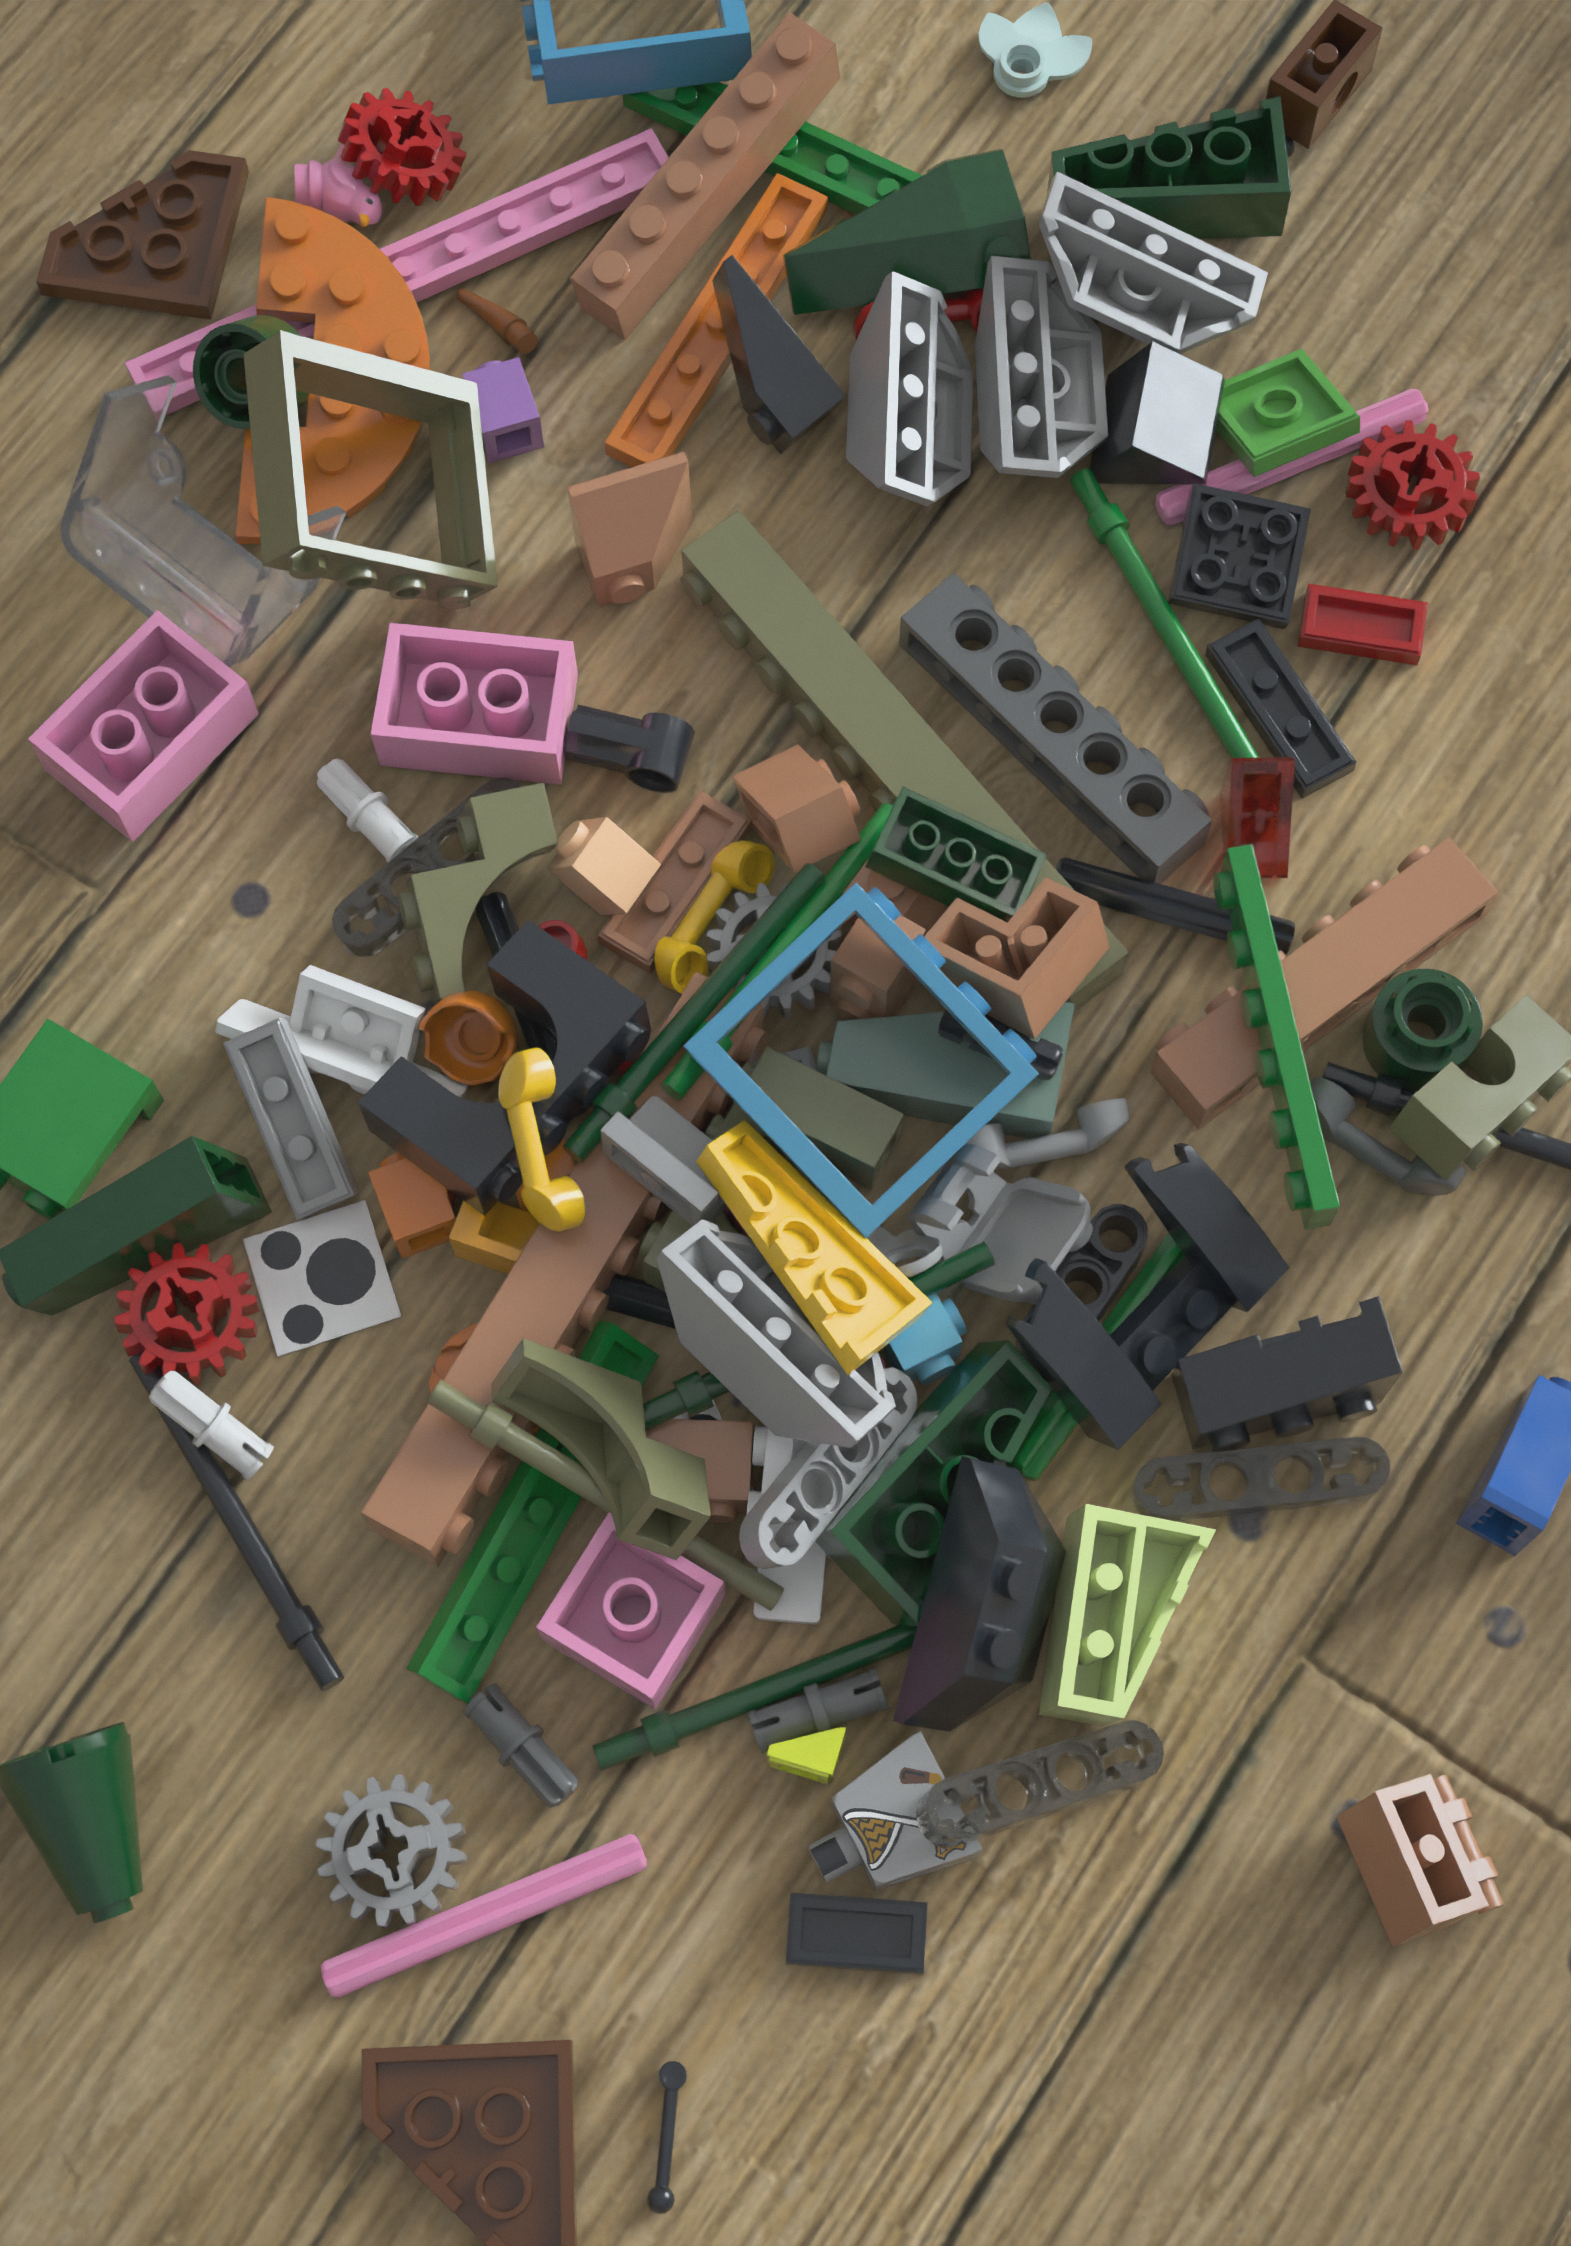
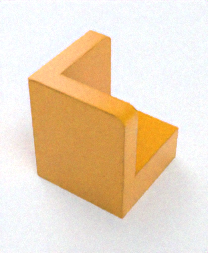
[449,1201,540,1274]

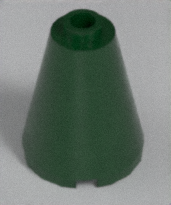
[0,1722,143,1923]

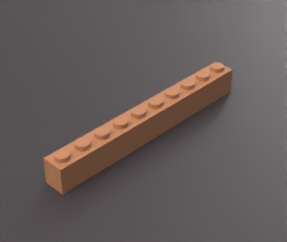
[361,972,768,1568]

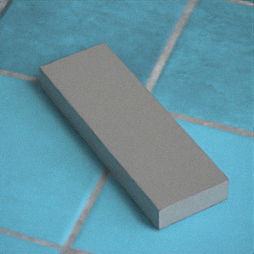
[223,1018,360,1220]

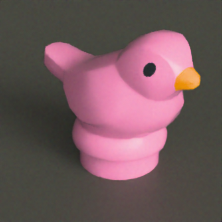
[295,144,382,227]

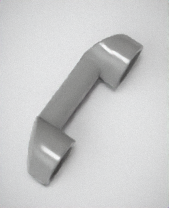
[967,1098,1130,1170]

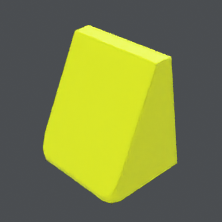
[767,1727,847,1785]

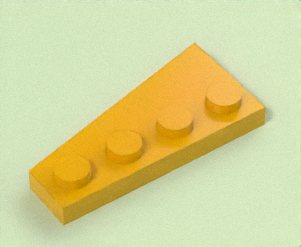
[696,1120,932,1375]

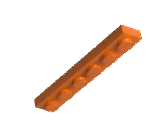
[604,173,828,467]

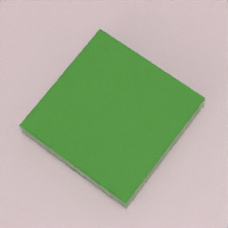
[1216,349,1360,477]

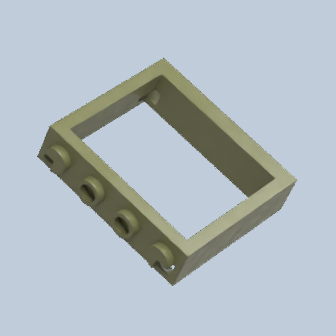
[244,331,498,610]

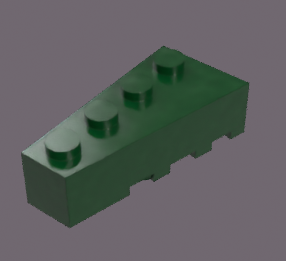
[1047,96,1292,239]
[815,1340,1052,1627]

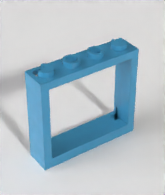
[521,0,752,105]
[684,882,1039,1238]

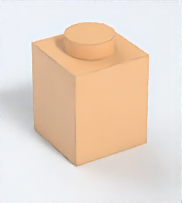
[547,817,661,915]

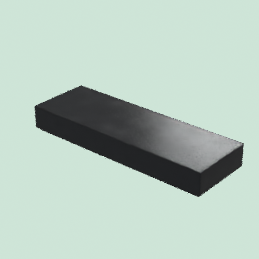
[1205,618,1357,799]

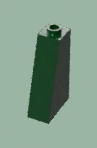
[0,1136,272,1316]

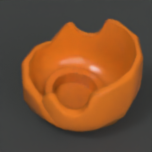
[418,990,518,1086]

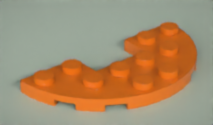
[236,197,431,545]

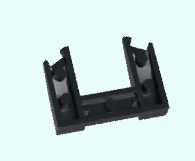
[1006,1142,1290,1450]

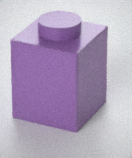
[462,357,544,464]

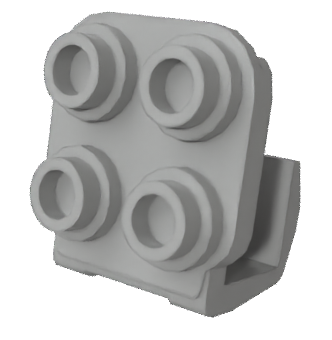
[908,1143,1093,1305]

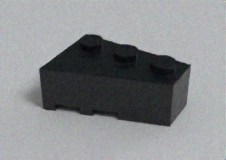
[1171,1296,1403,1453]

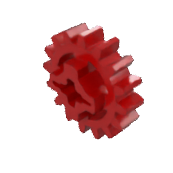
[338,88,466,206]
[1345,420,1480,550]
[114,1243,259,1386]

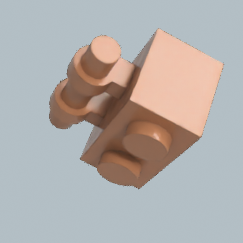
[1336,1774,1504,1947]

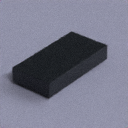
[786,1893,928,1975]

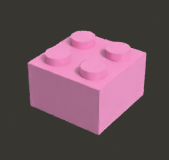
[536,1512,726,1710]

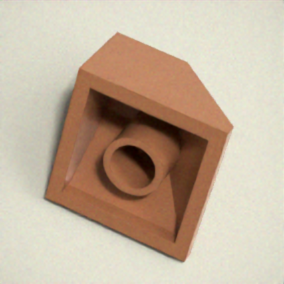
[568,451,693,607]

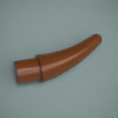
[456,289,538,354]

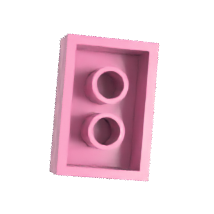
[28,610,259,843]
[371,623,578,785]

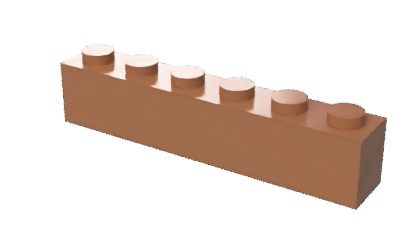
[570,12,840,340]
[1151,837,1499,1130]

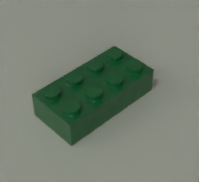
[865,786,1047,923]

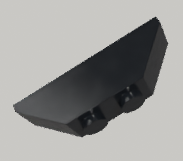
[893,1456,1066,1732]

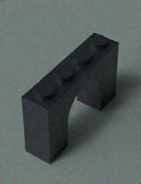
[358,920,651,1216]

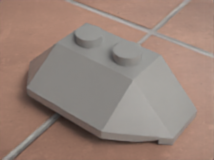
[1038,172,1268,354]
[975,256,1108,478]
[846,271,973,507]
[656,1219,896,1448]

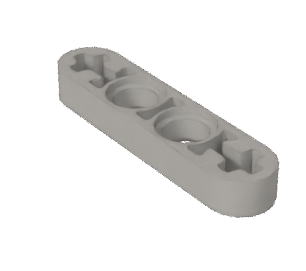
[739,1368,917,1569]

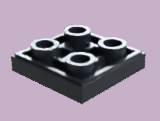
[1168,483,1311,629]

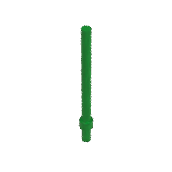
[1070,468,1264,778]
[661,803,893,1101]

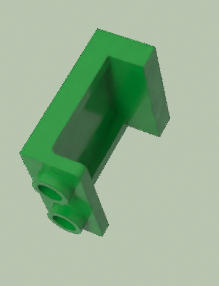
[0,1018,164,1220]

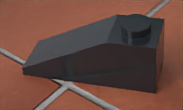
[712,255,846,454]

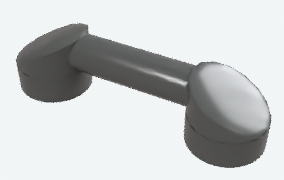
[1310,1077,1466,1196]

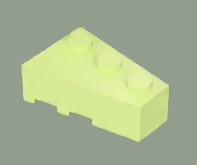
[1039,1504,1216,1727]

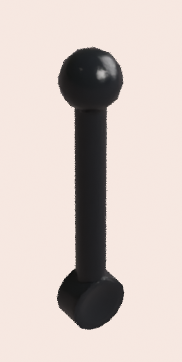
[647,2061,687,2214]

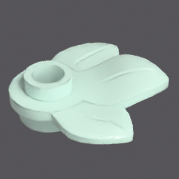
[978,2,1092,98]

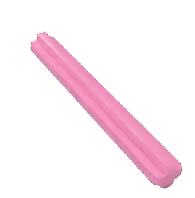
[1155,389,1428,526]
[321,1834,647,1998]

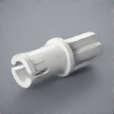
[317,758,421,866]
[149,1370,274,1480]

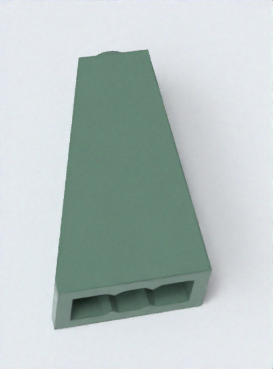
[816,1002,1075,1139]

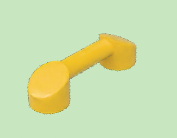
[654,840,775,994]
[498,1048,585,1232]

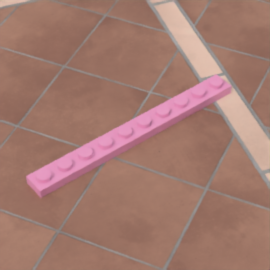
[125,128,669,421]

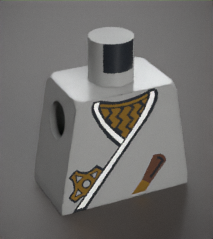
[807,1731,982,1891]

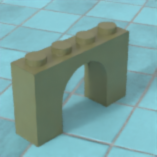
[639,1047,904,1293]

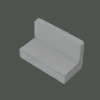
[601,1096,727,1226]

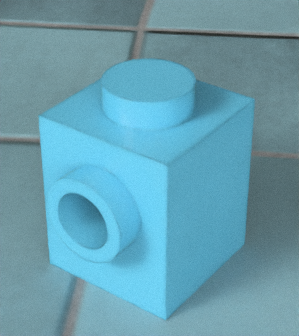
[882,1293,967,1385]

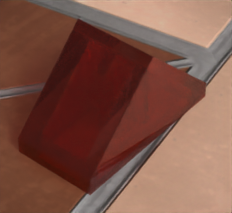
[1220,757,1295,878]

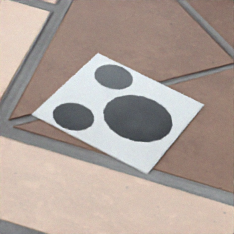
[243,1200,401,1357]

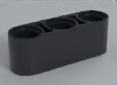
[1015,1204,1148,1381]

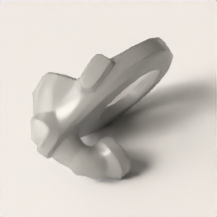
[867,1226,943,1278]

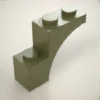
[398,782,558,1005]
[491,1338,711,1560]

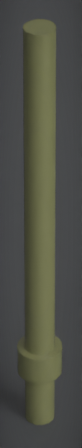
[426,1379,784,1611]

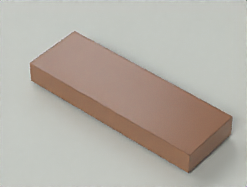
[597,790,752,974]

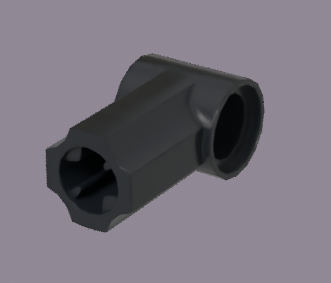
[564,704,695,793]

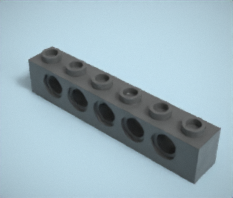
[899,573,1212,884]

